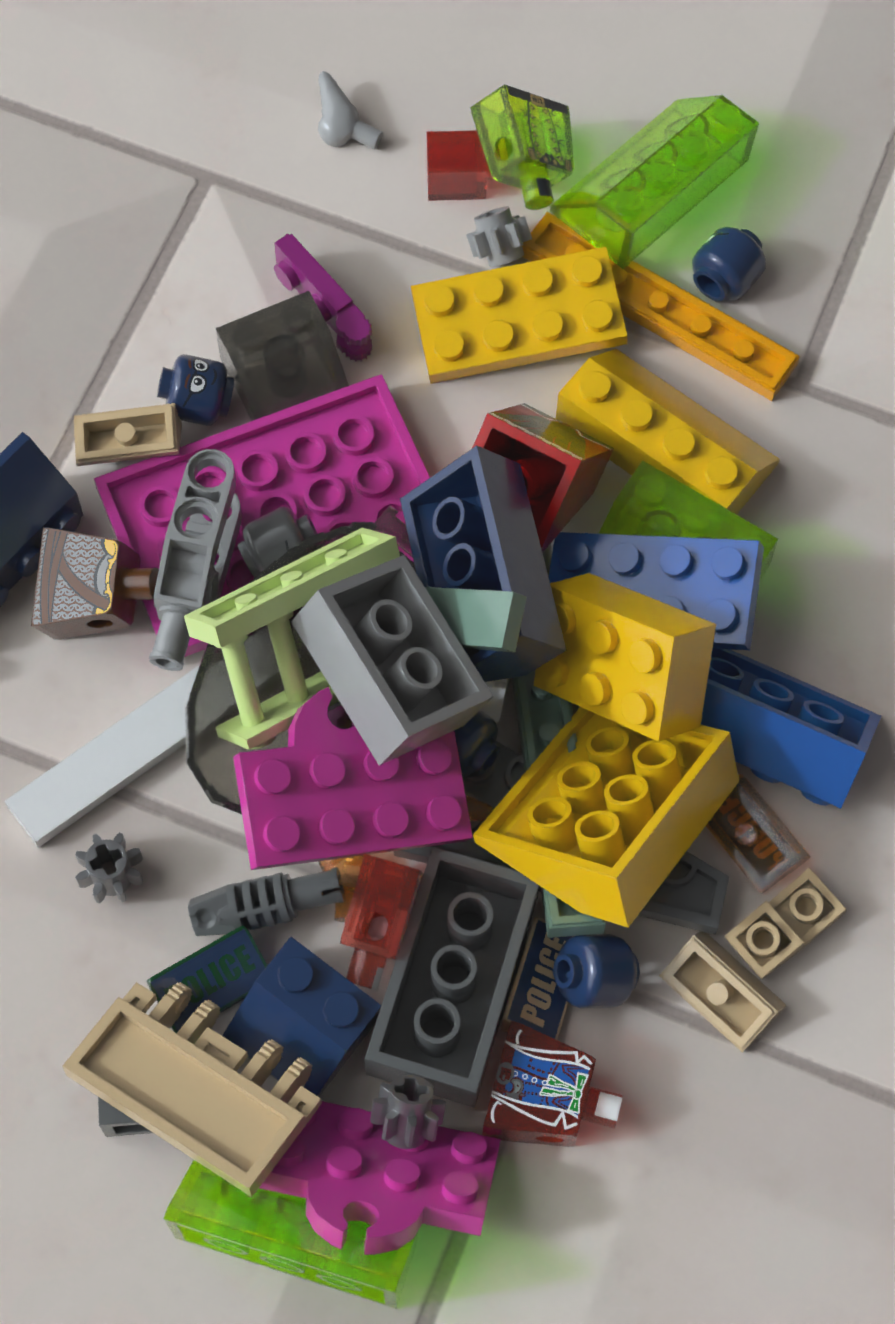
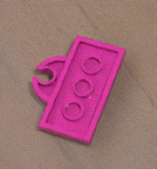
[233,687,473,870]
[259,1101,501,1255]

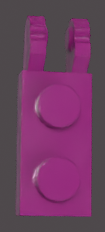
[274,234,372,362]

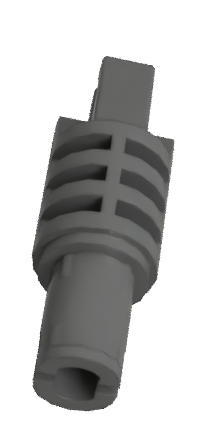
[188,867,346,936]

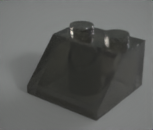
[216,291,349,421]

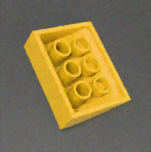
[473,707,739,928]

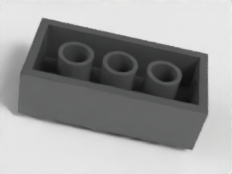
[364,846,540,1108]

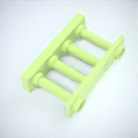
[184,527,400,750]

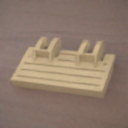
[62,982,322,1197]

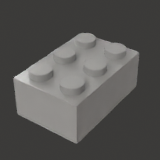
[291,555,494,766]

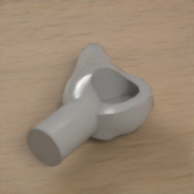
[318,71,383,150]

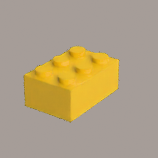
[534,573,716,742]

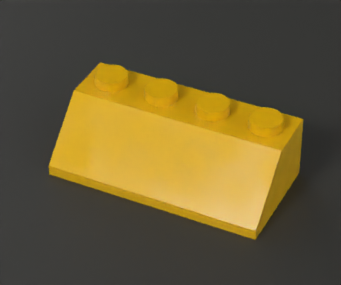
[556,348,780,536]

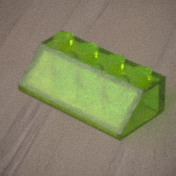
[550,95,759,269]
[163,1160,418,1309]

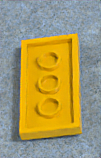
[411,247,627,384]

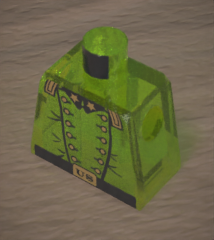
[470,84,574,210]

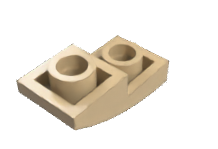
[724,868,847,980]

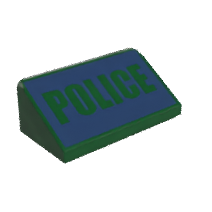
[147,925,268,1033]

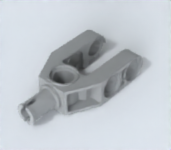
[149,449,242,671]

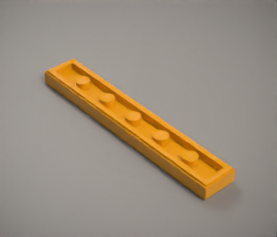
[522,211,800,401]

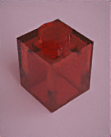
[426,130,496,201]

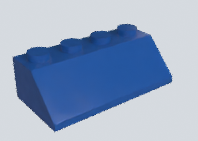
[701,648,881,809]

